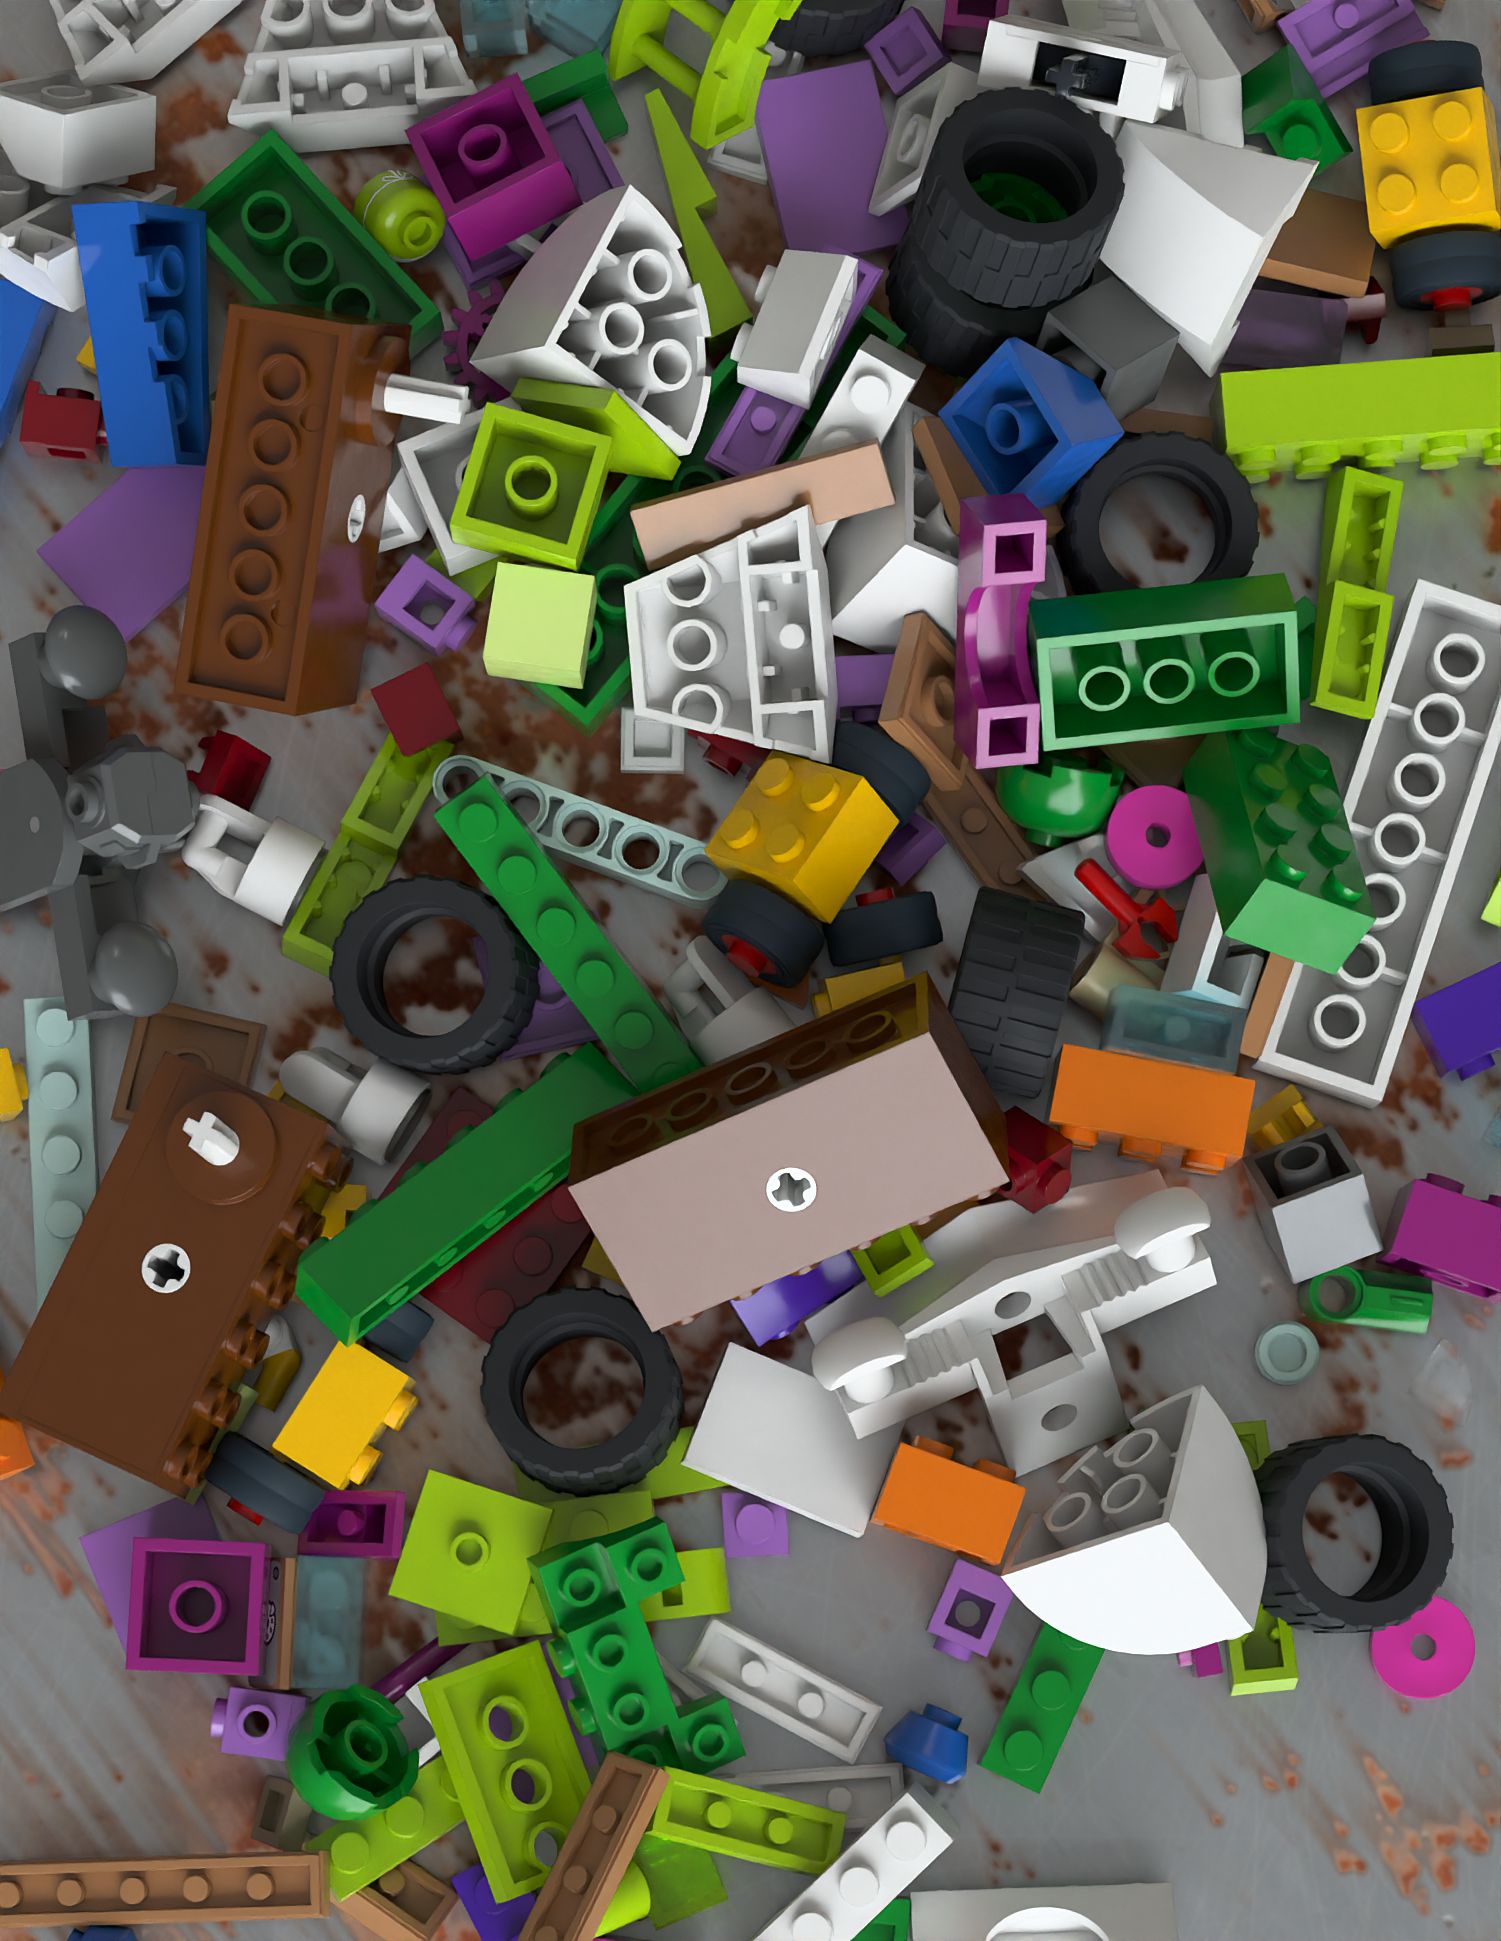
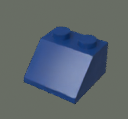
[938,337,1125,509]

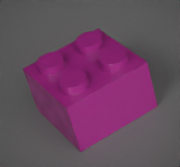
[404,72,583,262]
[1375,1173,1501,1304]
[125,1537,272,1676]

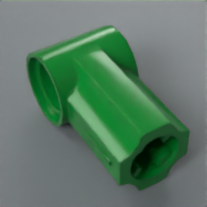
[1298,1265,1434,1335]

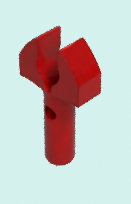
[1074,858,1178,961]

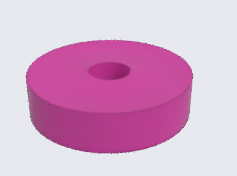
[1103,785,1204,890]
[1369,1596,1475,1699]

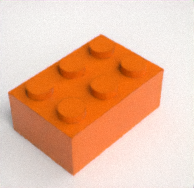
[1044,1043,1256,1176]
[869,1435,1027,1566]

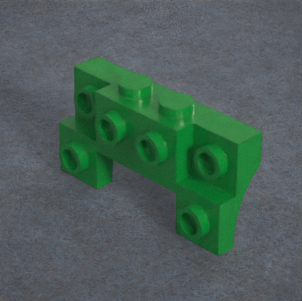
[526,1516,746,1775]

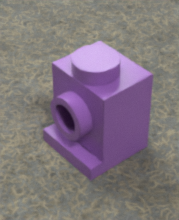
[374,553,478,658]
[835,653,895,727]
[925,1558,1014,1663]
[211,1686,312,1761]

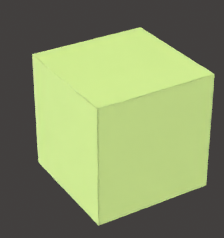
[483,562,598,689]

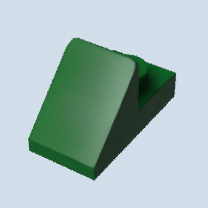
[1241,44,1354,181]

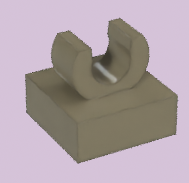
[1424,308,1495,358]
[250,1774,318,1851]

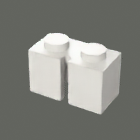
[1158,873,1265,1018]

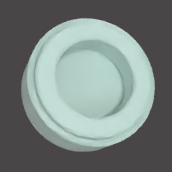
[1253,1321,1319,1386]

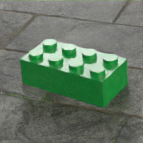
[181,128,445,360]
[1028,573,1300,751]
[1181,727,1377,975]

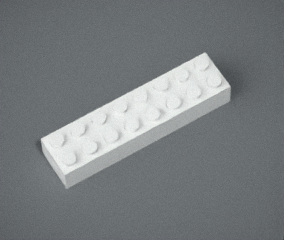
[1251,578,1501,1109]

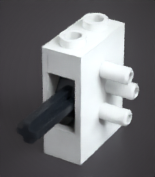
[976,14,1189,142]

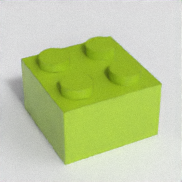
[449,402,613,573]

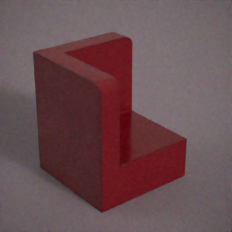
[370,662,464,757]

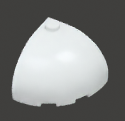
[469,184,711,456]
[825,401,1066,654]
[1001,1384,1267,1655]

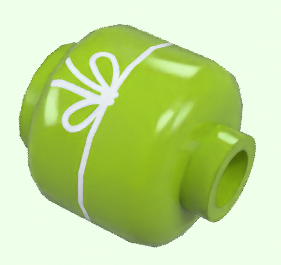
[353,170,447,263]

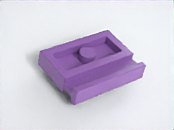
[1275,0,1430,99]

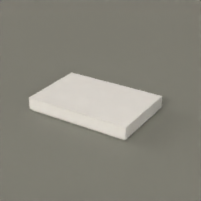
[680,1342,906,1538]

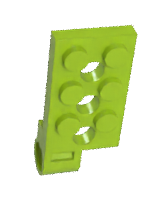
[435,1489,732,1647]
[417,1639,651,1939]

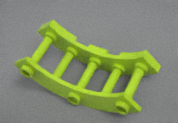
[608,0,802,150]

